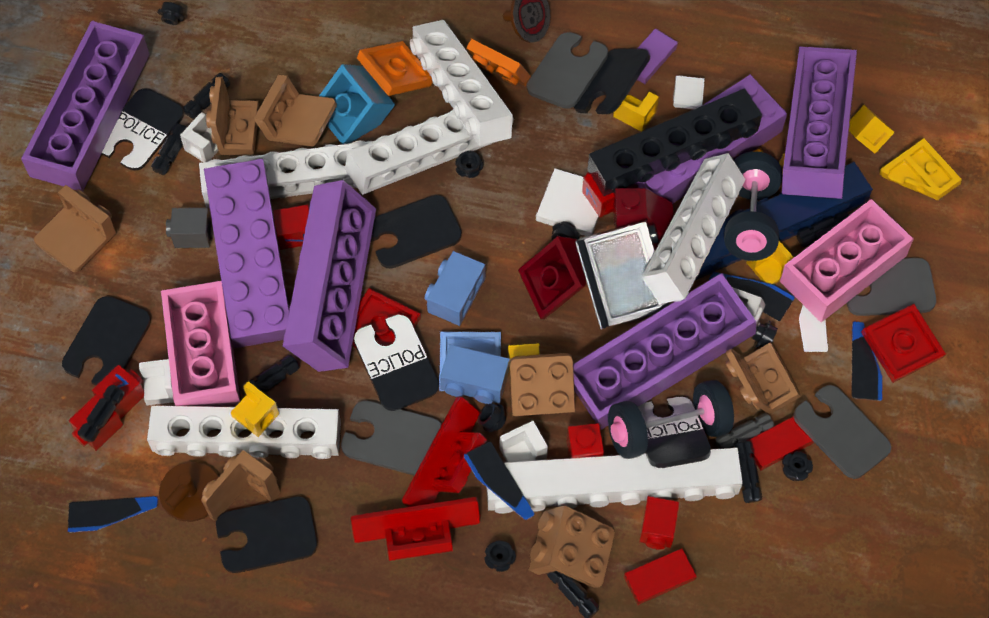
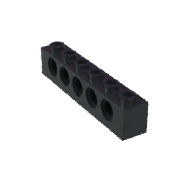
[588,88,762,196]

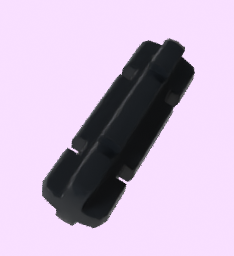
[183,73,230,119]
[151,123,187,175]
[796,211,849,247]
[243,355,299,394]
[78,385,124,442]
[734,441,762,503]
[547,571,599,618]

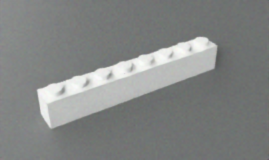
[487,448,742,514]

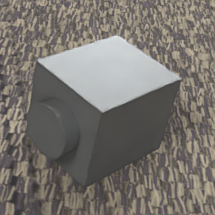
[166,208,212,248]

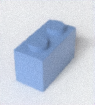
[424,251,486,326]
[440,344,509,404]

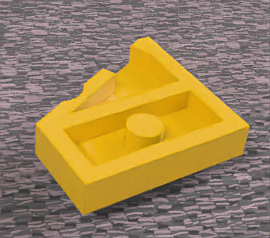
[879,139,962,200]

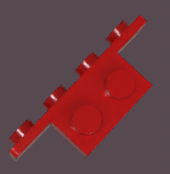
[402,397,487,507]
[351,497,480,561]

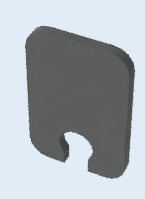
[527,32,608,109]
[846,258,936,316]
[793,385,891,479]
[341,400,441,476]

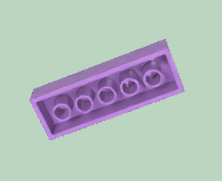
[21,21,150,192]
[782,47,857,199]
[620,75,787,204]
[204,159,289,348]
[283,180,376,372]
[573,273,756,430]

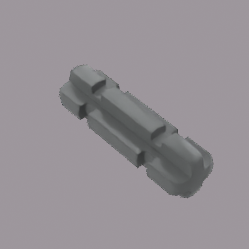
[716,413,774,449]

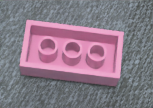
[780,199,914,322]
[161,281,240,407]

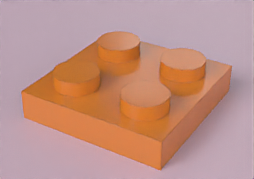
[466,39,531,86]
[357,41,433,96]

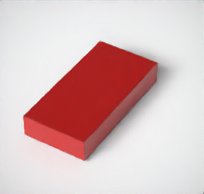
[747,416,814,471]
[624,548,697,605]

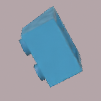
[319,64,395,144]

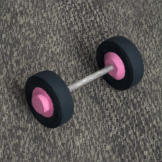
[724,151,782,261]
[608,380,734,459]

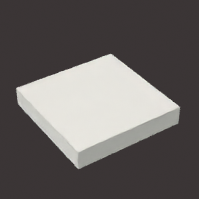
[536,169,599,236]

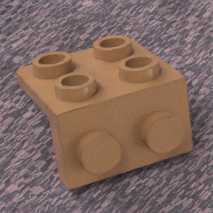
[254,75,337,146]
[206,77,260,155]
[34,185,116,272]
[726,343,801,415]
[510,353,575,416]
[201,450,280,521]
[529,505,614,588]

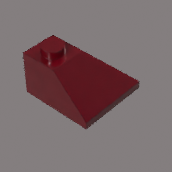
[613,188,673,259]
[518,236,587,319]

